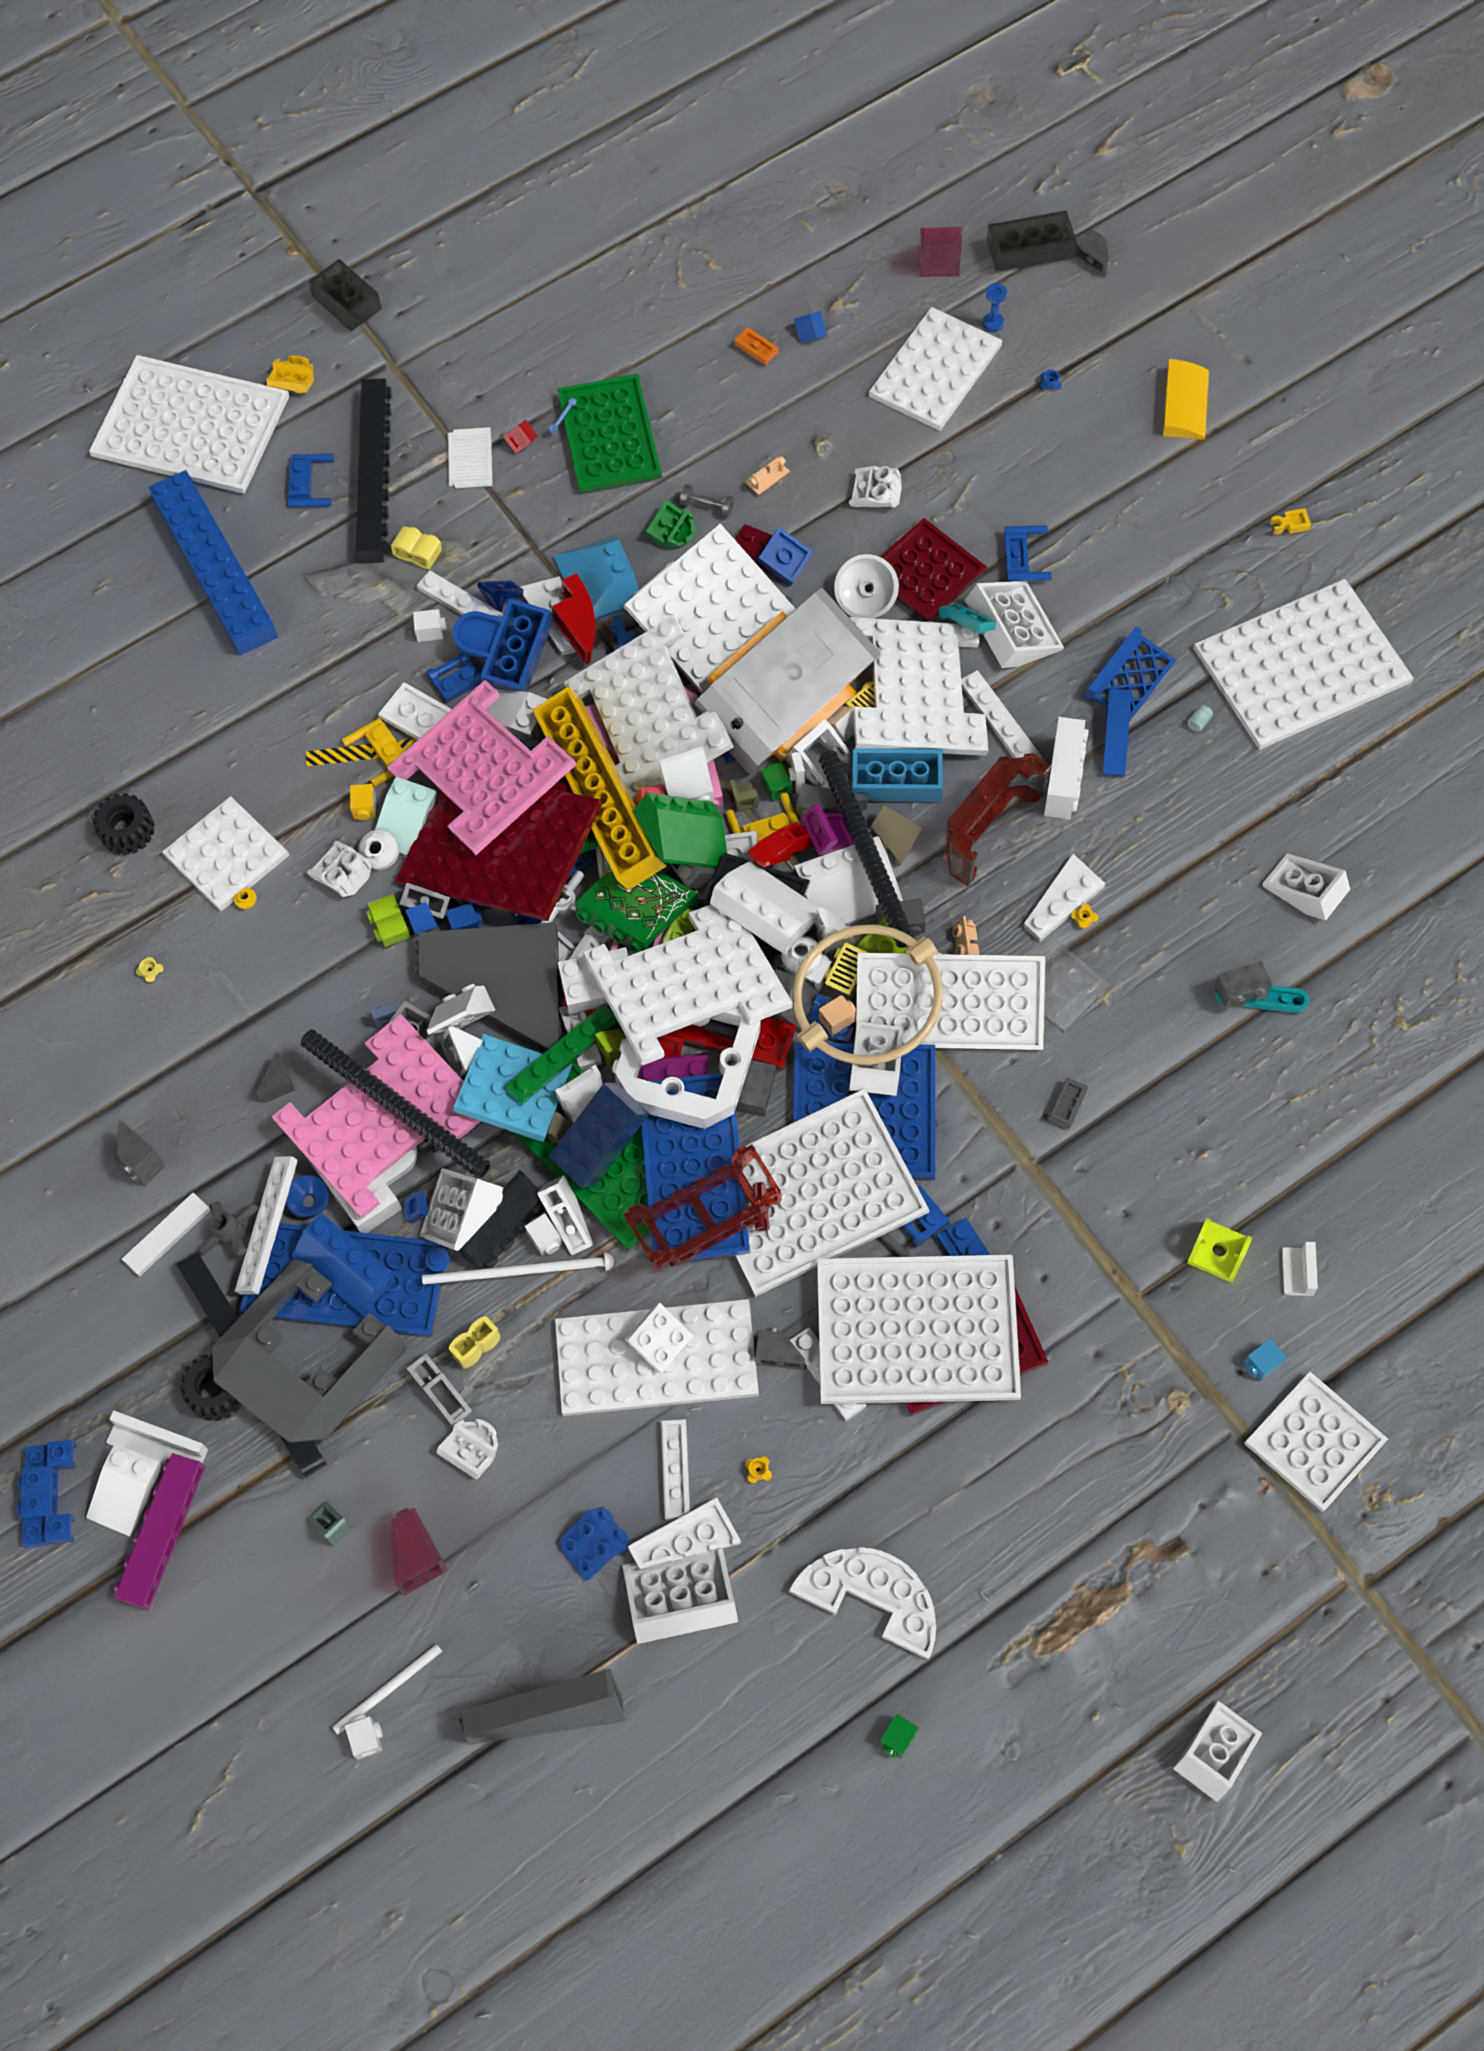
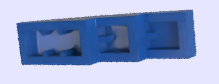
[1102,689,1132,776]

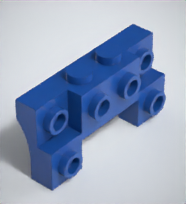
[17,1440,76,1548]

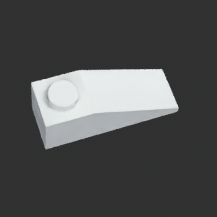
[816,907,853,956]
[537,1175,593,1256]

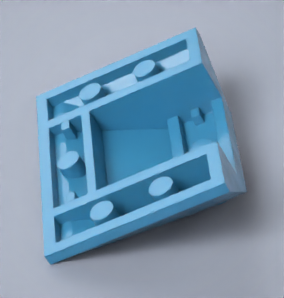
[554,536,639,620]

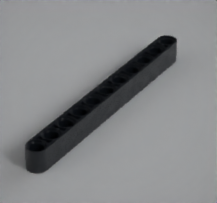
[176,1250,327,1478]

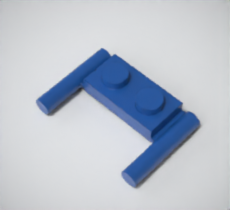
[288,453,334,508]
[1004,525,1051,582]

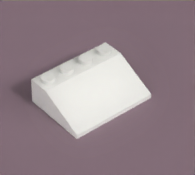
[964,581,1064,668]
[794,836,903,926]
[710,861,818,955]
[419,1168,503,1251]
[623,1549,738,1644]

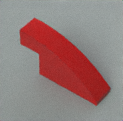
[551,573,595,665]

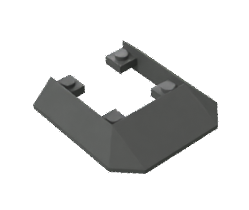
[212,1259,406,1443]

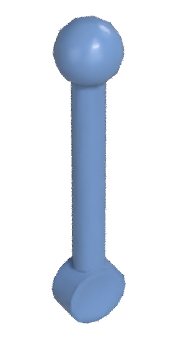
[549,398,576,434]

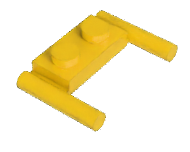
[341,718,404,788]
[725,793,799,842]

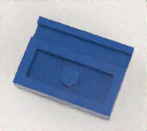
[936,1218,990,1256]

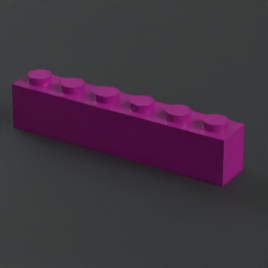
[114,1453,206,1611]

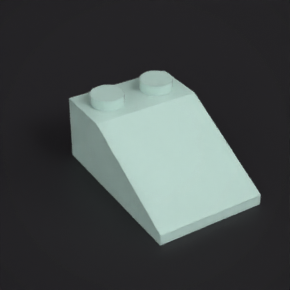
[372,777,438,856]

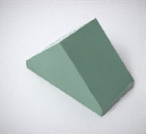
[307,1501,352,1547]

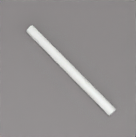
[332,1644,442,1735]

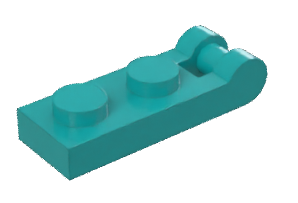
[939,604,996,634]

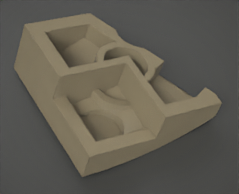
[869,805,922,866]

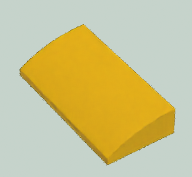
[1163,359,1209,440]

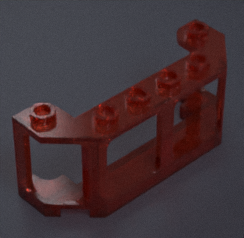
[624,1144,782,1270]

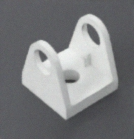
[784,719,852,787]

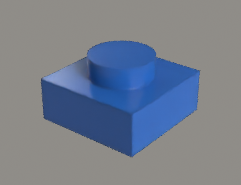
[403,1191,428,1223]

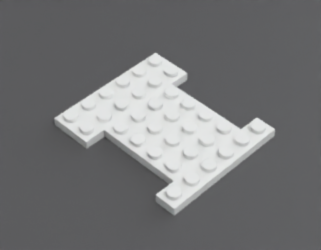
[564,615,734,799]
[850,617,988,756]
[583,905,793,1066]

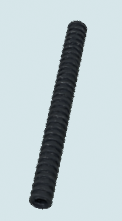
[818,751,916,948]
[300,1029,490,1179]

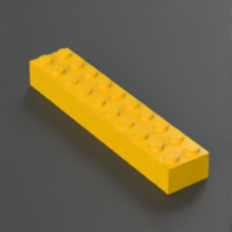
[533,686,666,891]

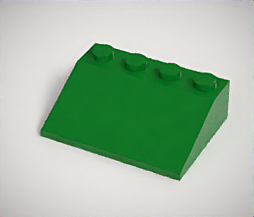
[632,792,727,869]

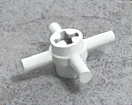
[540,870,584,923]

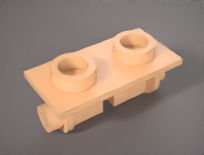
[745,456,790,495]
[952,916,979,955]

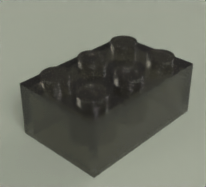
[308,259,382,331]

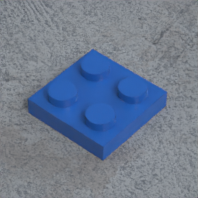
[756,527,813,586]

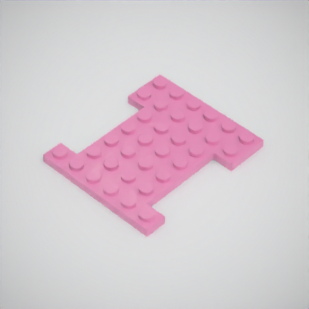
[387,680,577,855]
[272,1014,481,1219]

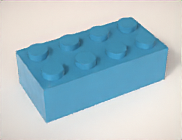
[852,749,943,802]

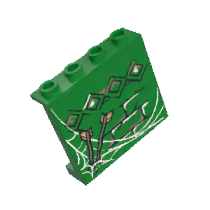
[575,869,699,954]

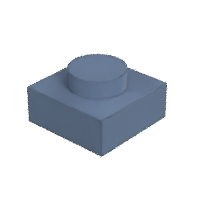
[370,1004,396,1028]

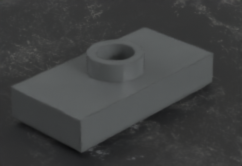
[1048,1078,1088,1129]

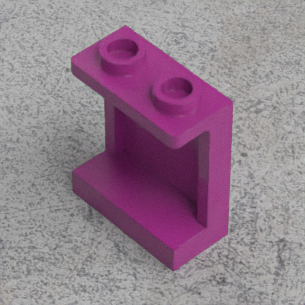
[801,804,854,855]

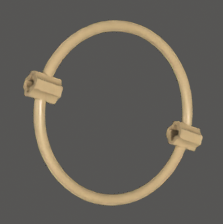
[792,925,943,1065]

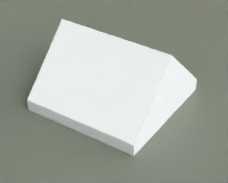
[439,1026,483,1079]

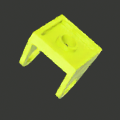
[1187,1218,1253,1283]

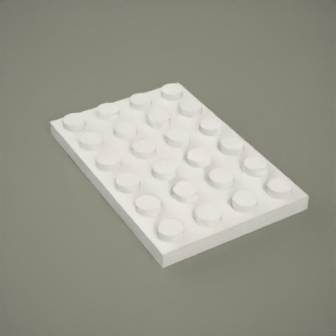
[869,307,1002,431]

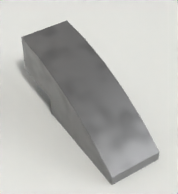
[406,1353,472,1427]

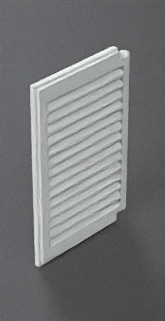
[448,427,493,489]

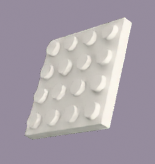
[162,796,289,912]
[1244,1372,1388,1513]

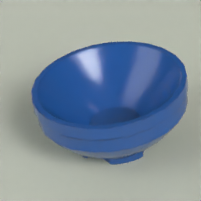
[286,1175,329,1218]

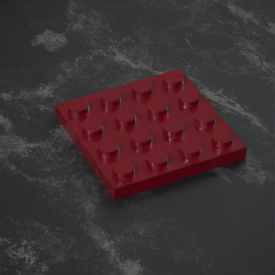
[880,518,987,622]

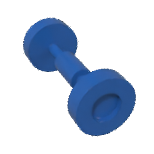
[983,283,1007,332]

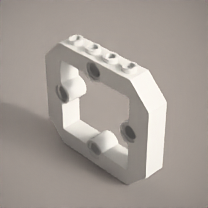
[612,1006,761,1129]

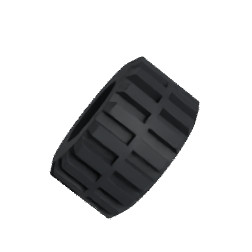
[93,793,155,855]
[180,1353,240,1421]

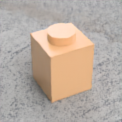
[819,995,856,1036]

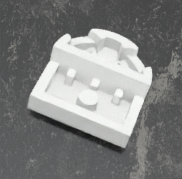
[437,1419,498,1480]

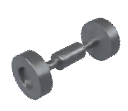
[680,484,735,518]

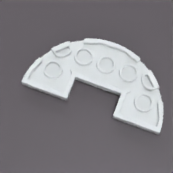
[789,1547,936,1660]

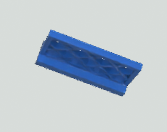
[1083,627,1176,721]

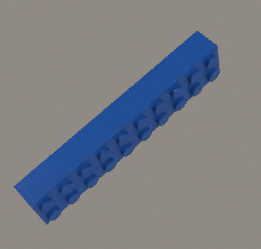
[148,470,278,656]

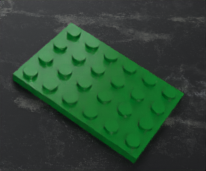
[557,374,662,493]

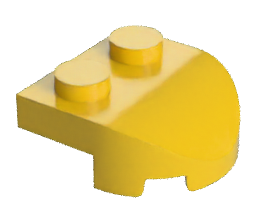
[266,356,314,393]

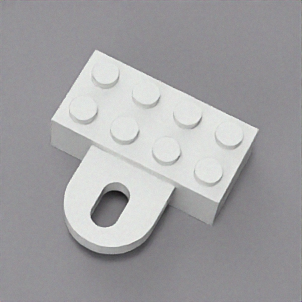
[309,1147,417,1233]

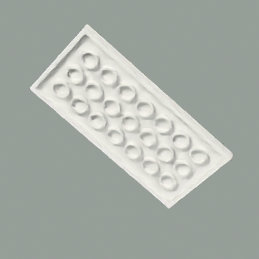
[856,953,1045,1050]
[555,1299,759,1416]

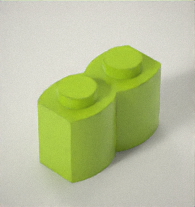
[366,894,411,947]

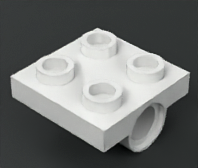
[625,1302,693,1373]

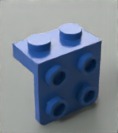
[558,1507,632,1580]

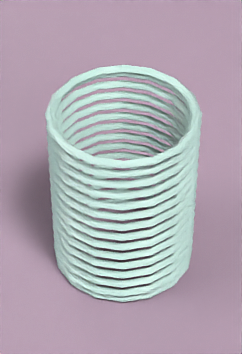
[1188,705,1213,732]

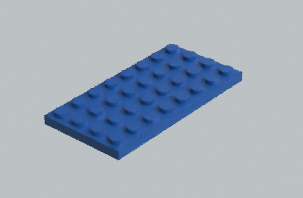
[642,1073,750,1264]
[240,1223,448,1337]

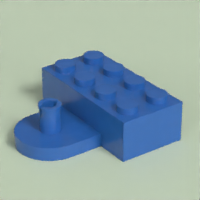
[453,598,553,692]

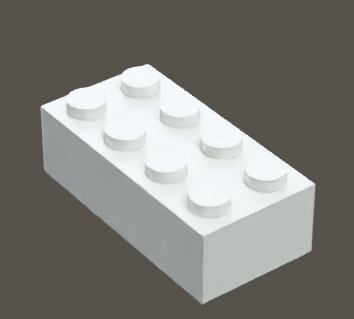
[1044,717,1089,820]

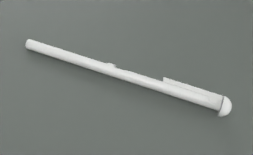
[422,1252,614,1285]

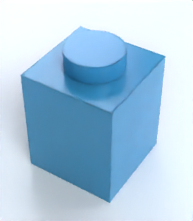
[1244,1338,1287,1382]

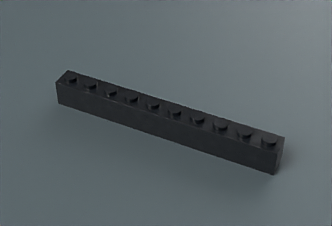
[356,378,392,564]

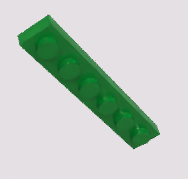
[505,1004,619,1105]

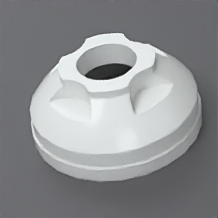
[358,830,399,871]
[780,936,822,976]

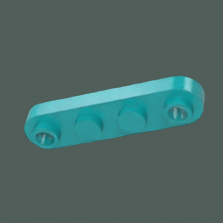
[1215,985,1309,1014]

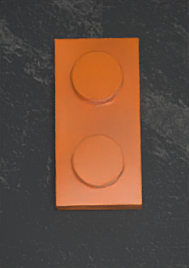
[734,327,779,366]

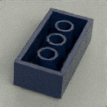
[549,1082,650,1188]

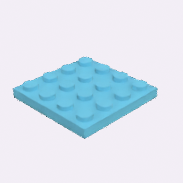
[453,1034,572,1142]

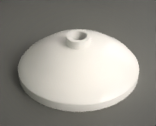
[834,554,899,619]

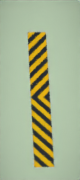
[306,739,417,767]

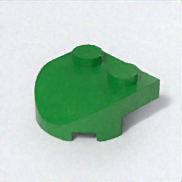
[644,500,696,549]

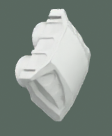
[849,466,902,508]
[307,840,372,897]
[555,1065,603,1123]

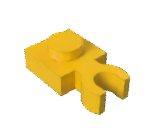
[1270,508,1311,534]

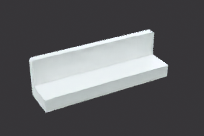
[106,1410,208,1465]

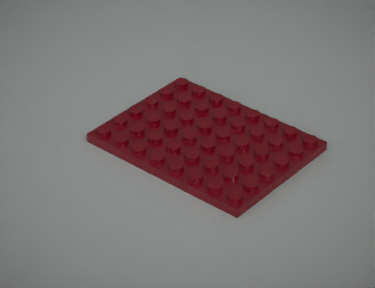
[394,789,603,921]

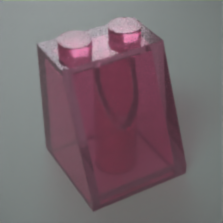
[918,227,962,277]
[392,1508,449,1596]

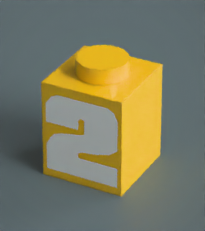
[350,784,376,820]

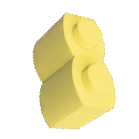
[391,526,442,569]
[449,1316,501,1369]

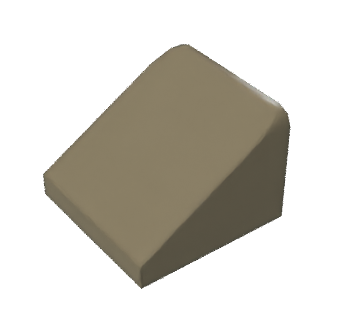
[547,1112,572,1144]

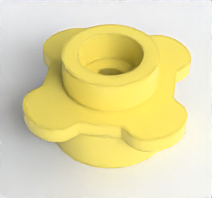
[136,957,164,983]

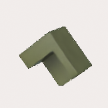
[729,779,758,812]

